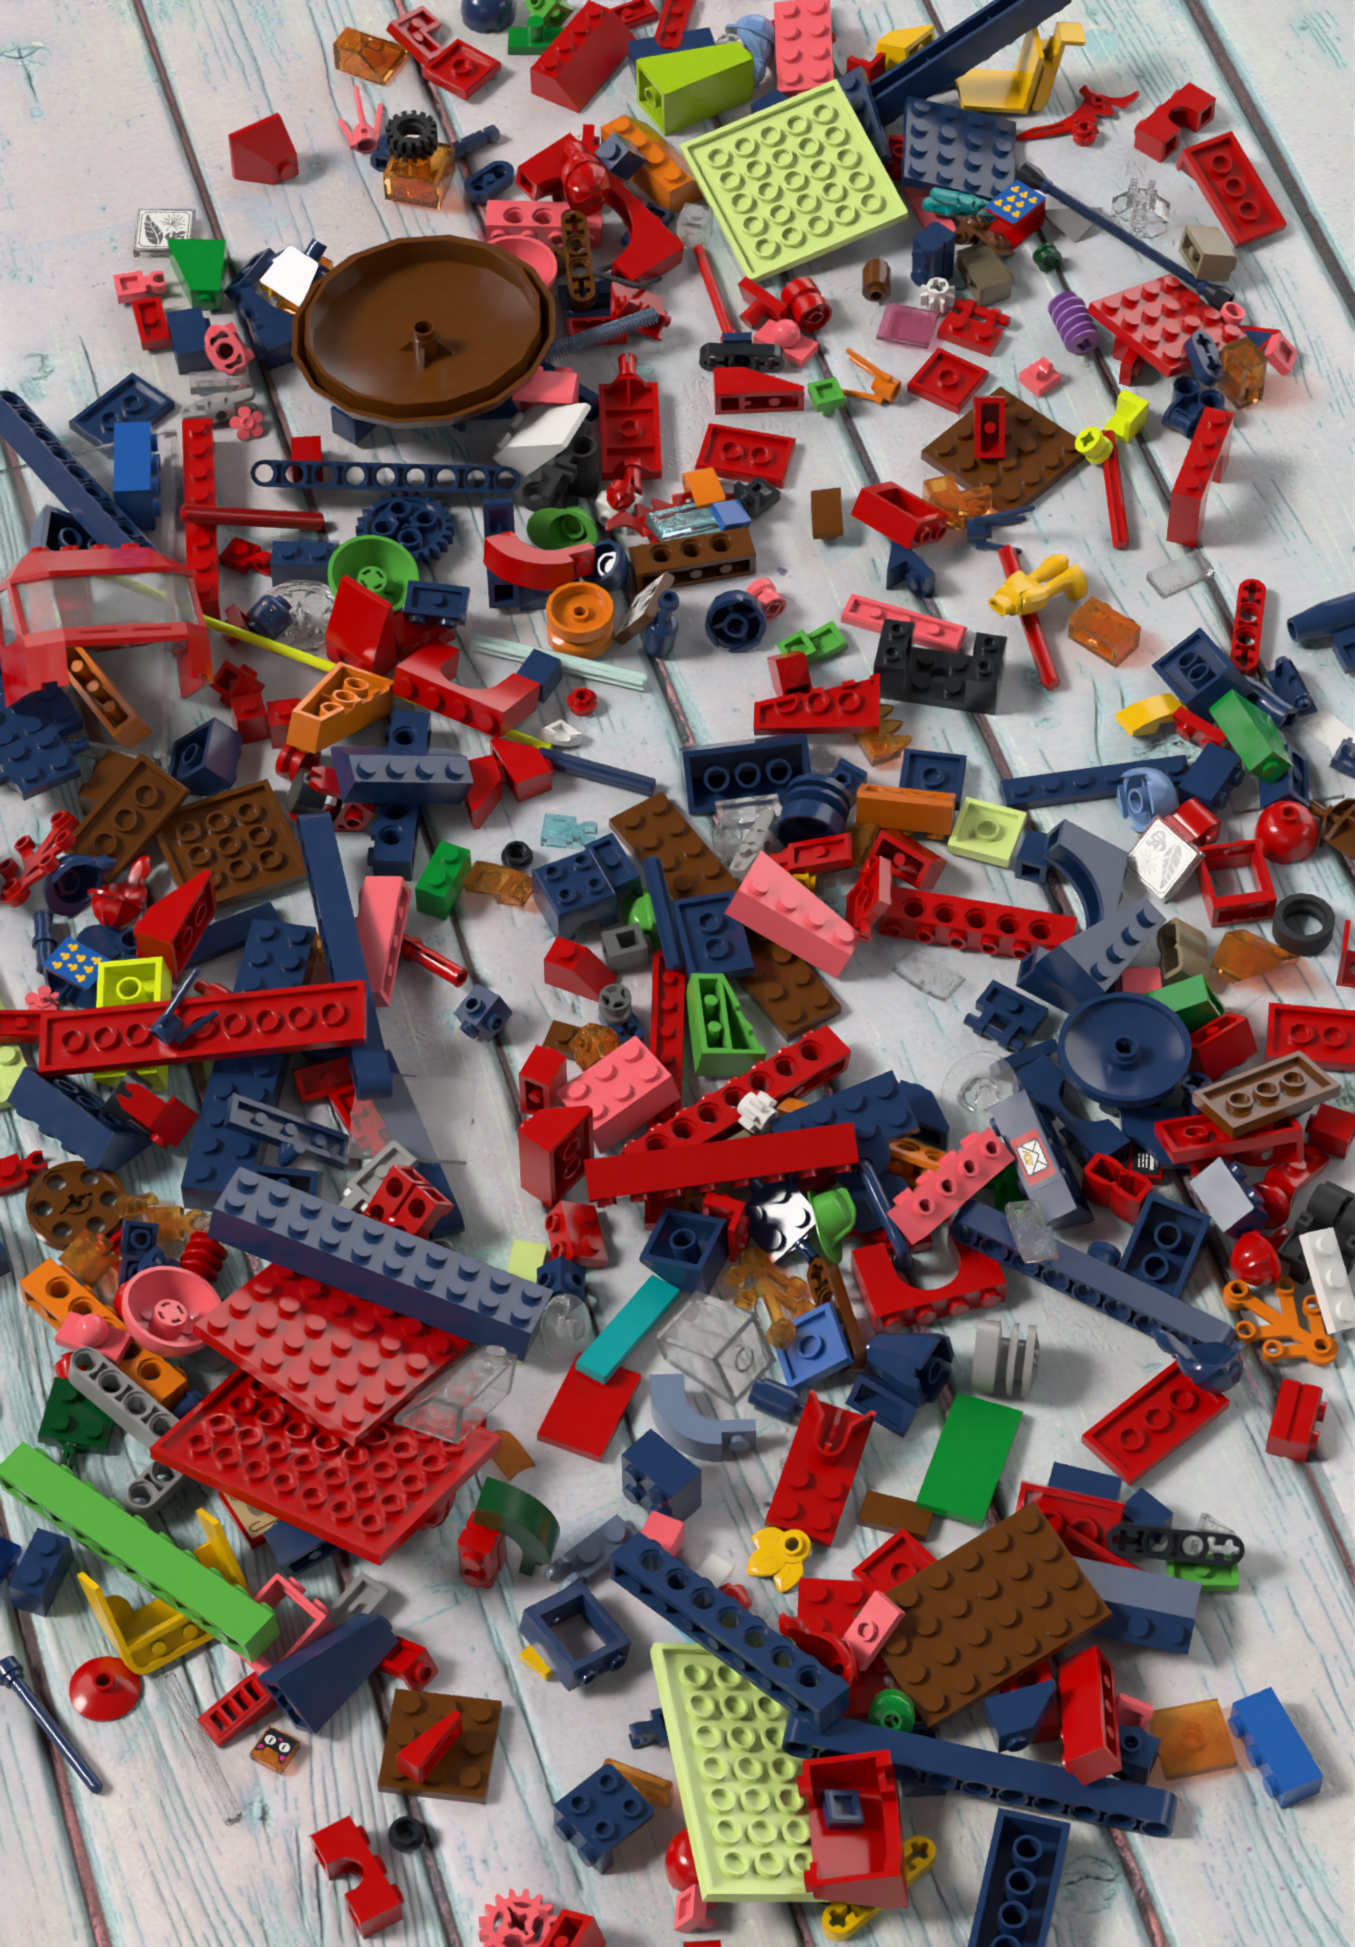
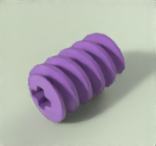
[1048,291,1102,354]

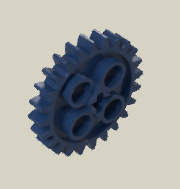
[355,491,455,569]

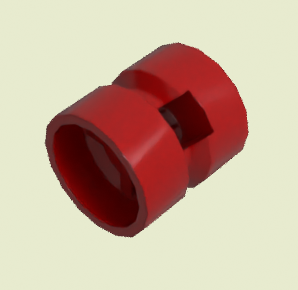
[781,277,832,333]

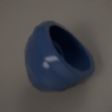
[582,540,629,592]

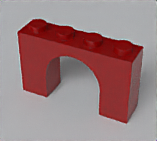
[1166,406,1234,548]
[392,639,541,739]
[851,1225,1007,1335]

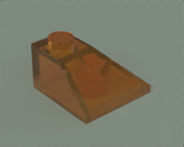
[333,27,410,87]
[1210,929,1300,984]

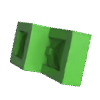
[776,620,849,665]

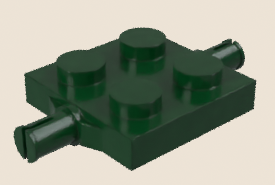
[38,1366,117,1470]

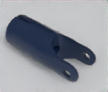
[1242,675,1299,732]

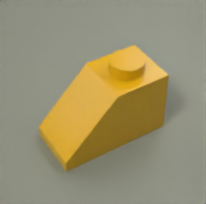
[875,25,935,70]

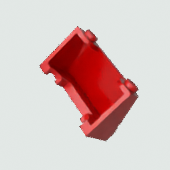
[797,1749,909,1910]

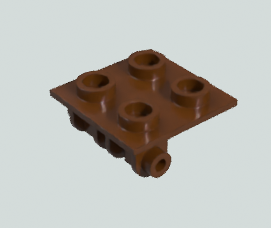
[954,215,1016,255]

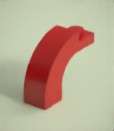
[483,531,595,590]

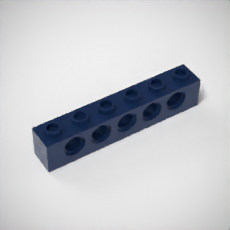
[367,710,432,881]

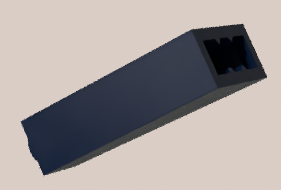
[257,1613,399,1734]

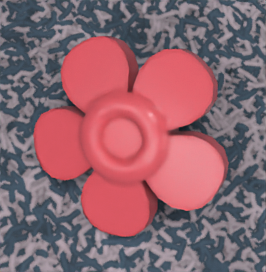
[230,406,263,441]
[25,985,63,1010]

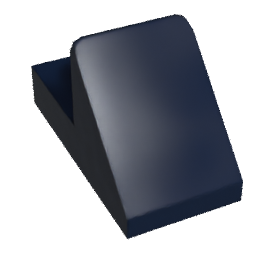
[886,541,935,599]

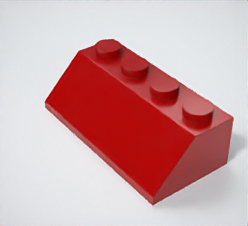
[530,0,637,113]

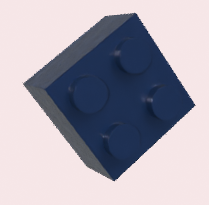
[621,1428,702,1522]

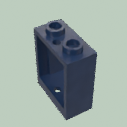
[519,1581,631,1692]

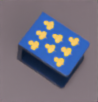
[42,936,111,1009]

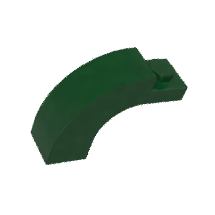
[472,1476,560,1577]

